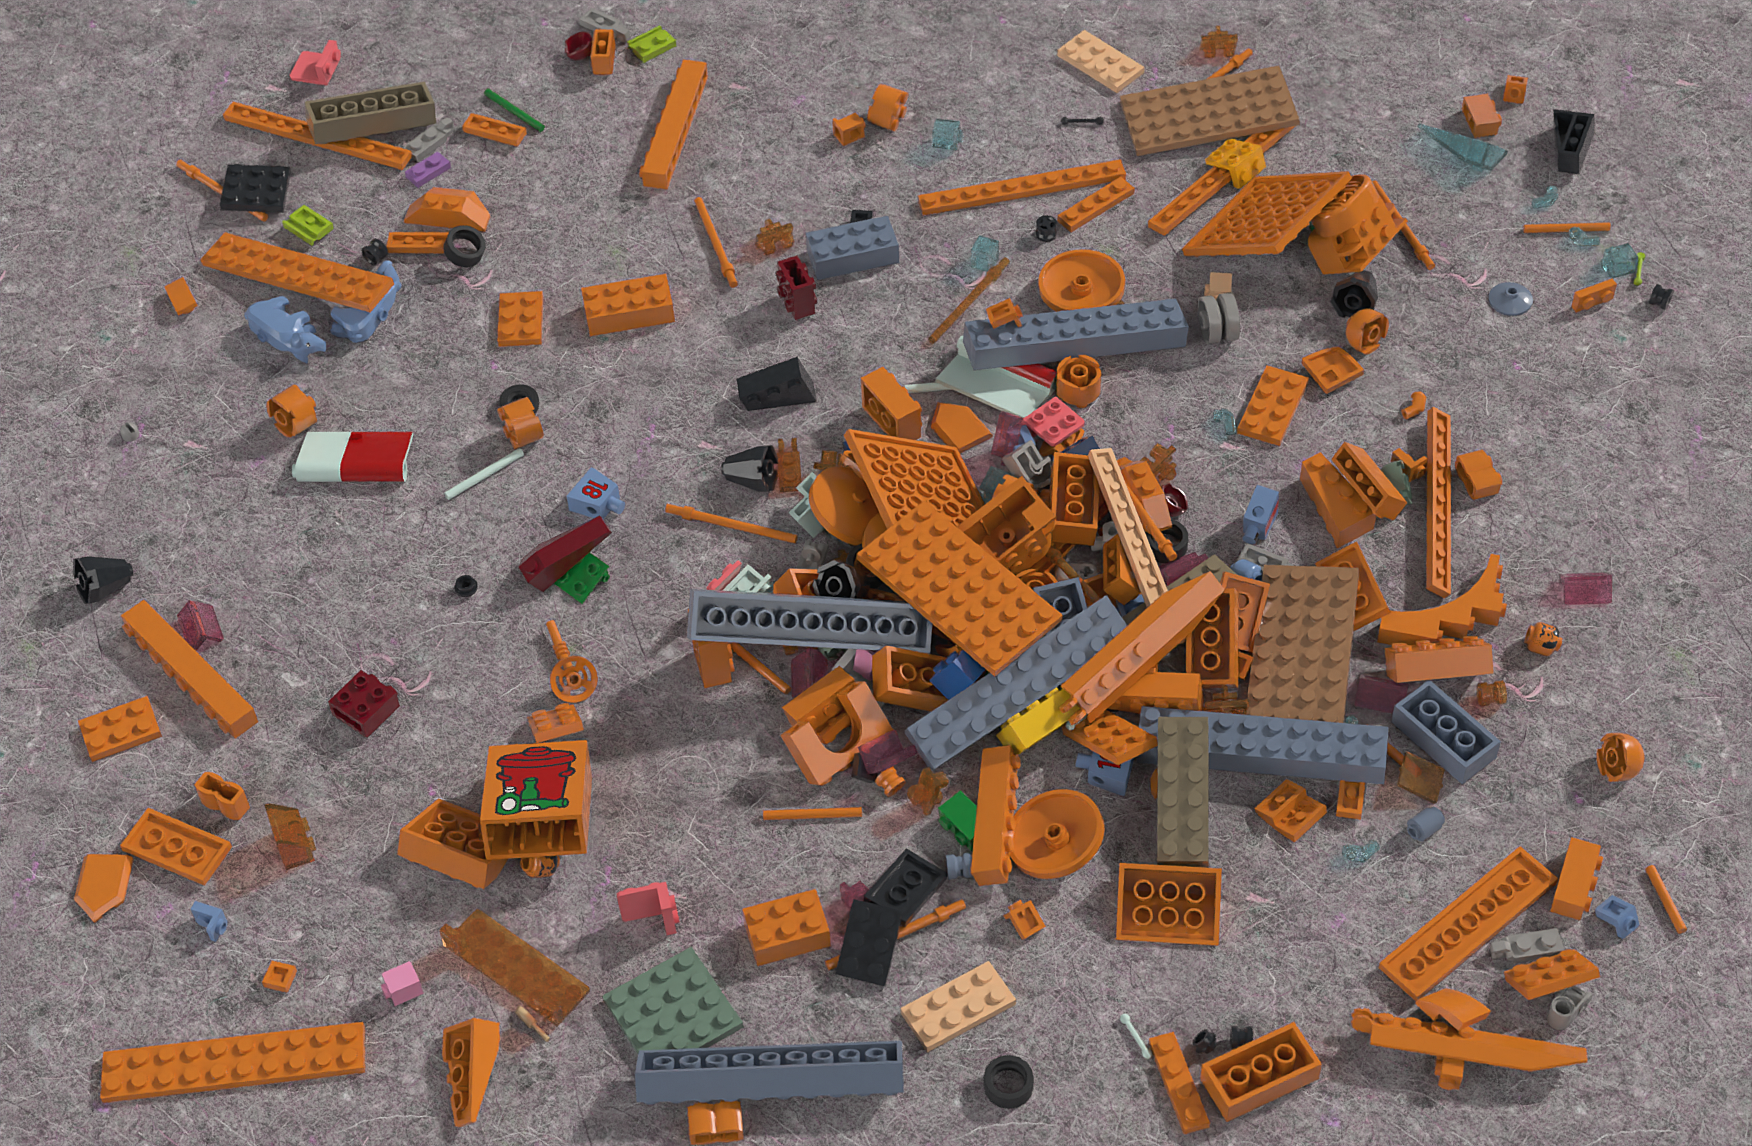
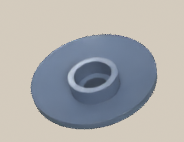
[1489,282,1533,316]

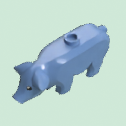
[330,261,402,343]
[244,296,326,364]

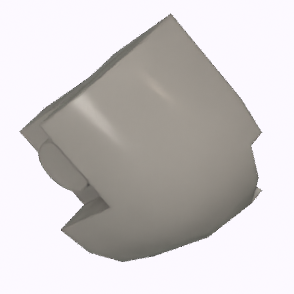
[1002,440,1052,489]

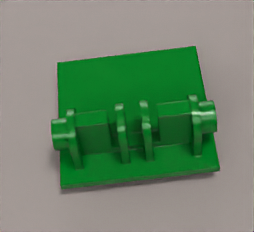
[554,552,610,604]

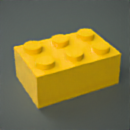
[996,687,1080,755]

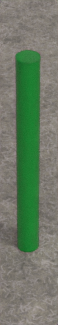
[484,88,545,132]

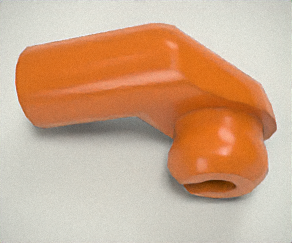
[1401,391,1426,420]

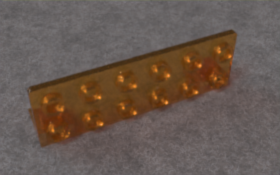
[439,909,590,1027]

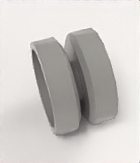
[1198,292,1240,345]

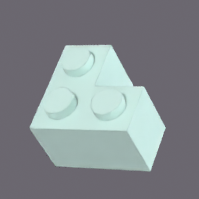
[789,472,825,538]

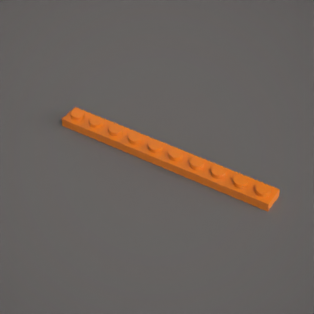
[223,101,412,170]
[1148,126,1295,236]
[918,159,1126,216]
[1426,407,1451,599]

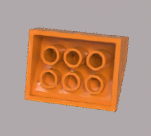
[397,798,509,889]
[1116,863,1222,946]

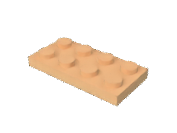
[1057,30,1144,93]
[900,961,1016,1053]

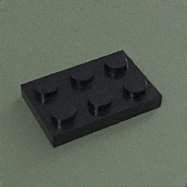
[863,848,948,927]
[835,899,904,987]

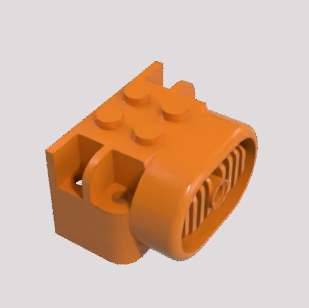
[1308,174,1408,275]
[957,476,1056,576]

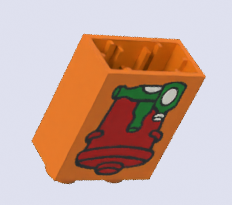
[480,740,592,860]

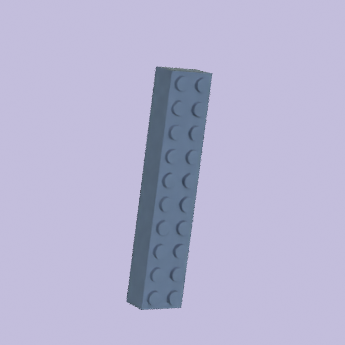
[963,299,1189,371]
[687,589,932,653]
[904,595,1127,772]
[1137,706,1389,784]
[635,1040,904,1105]

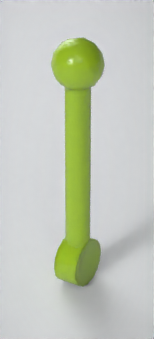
[1633,252,1646,286]

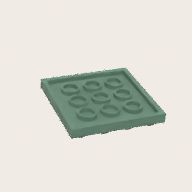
[602,947,744,1054]

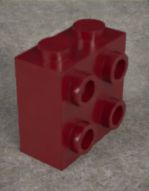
[775,255,817,320]
[328,670,400,738]

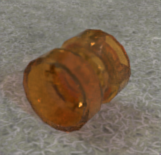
[1476,680,1507,707]

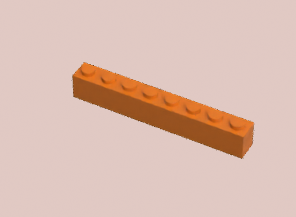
[639,59,708,190]
[121,600,258,739]

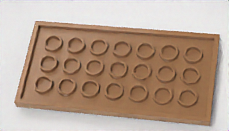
[1120,65,1299,156]
[1245,565,1359,723]

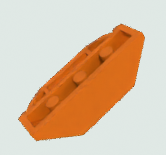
[404,187,490,232]
[1119,461,1172,534]

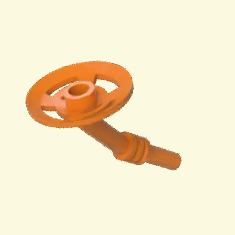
[546,620,598,703]

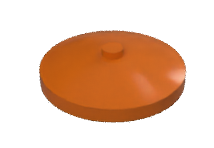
[1039,249,1125,312]
[809,467,880,546]
[1010,789,1104,879]

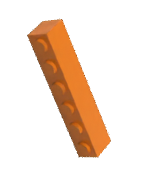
[971,745,1021,886]

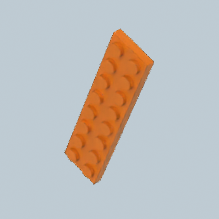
[1378,846,1558,1001]

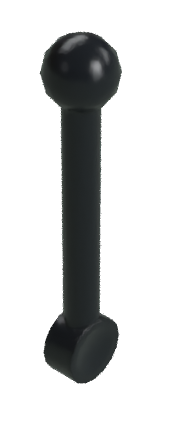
[1061,116,1104,125]

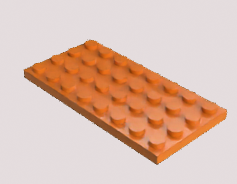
[857,500,1063,676]

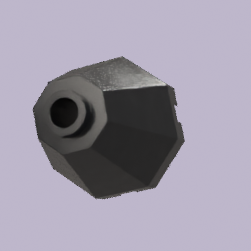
[1330,270,1378,318]
[721,445,778,492]
[73,556,133,604]
[812,560,871,599]

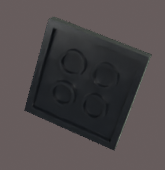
[220,164,291,213]

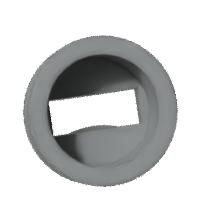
[120,422,139,442]

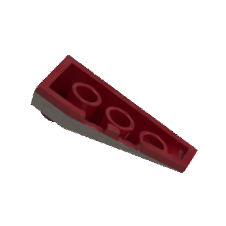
[518,515,612,592]

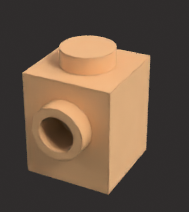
[1204,272,1232,299]

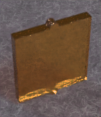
[1397,751,1445,804]

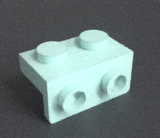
[722,565,771,593]

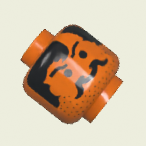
[1524,622,1563,656]
[520,855,560,878]

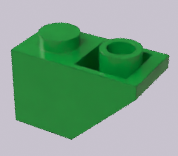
[938,790,977,852]

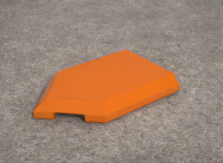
[931,402,993,453]
[74,854,134,923]

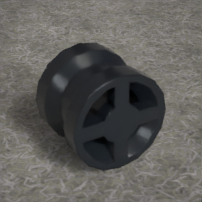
[1036,215,1057,242]
[361,238,388,265]
[1649,284,1674,310]
[1230,1026,1253,1051]

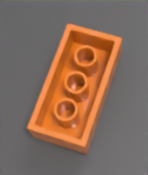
[581,274,675,336]
[1049,452,1099,546]
[1186,588,1238,689]
[1385,636,1494,683]
[1200,1022,1322,1122]

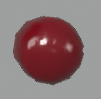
[564,31,593,61]
[1161,483,1188,517]

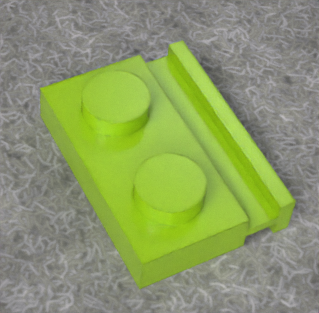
[627,25,677,63]
[282,205,334,246]

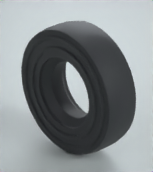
[499,384,539,414]

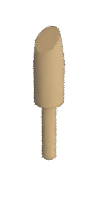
[515,1005,550,1042]

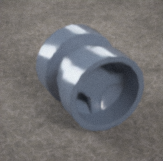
[946,852,973,880]

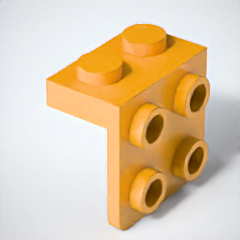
[1205,139,1266,189]

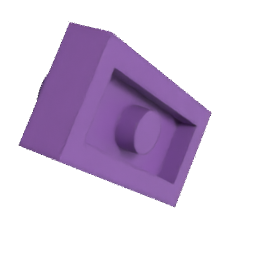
[405,152,451,188]

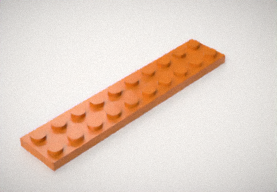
[200,232,394,313]
[100,1022,365,1103]

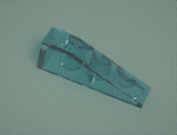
[1417,123,1508,173]

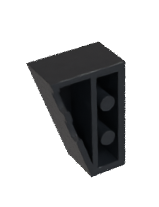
[1553,109,1595,174]
[736,356,817,411]

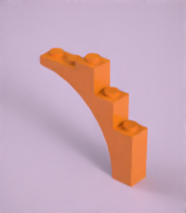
[1377,554,1507,646]

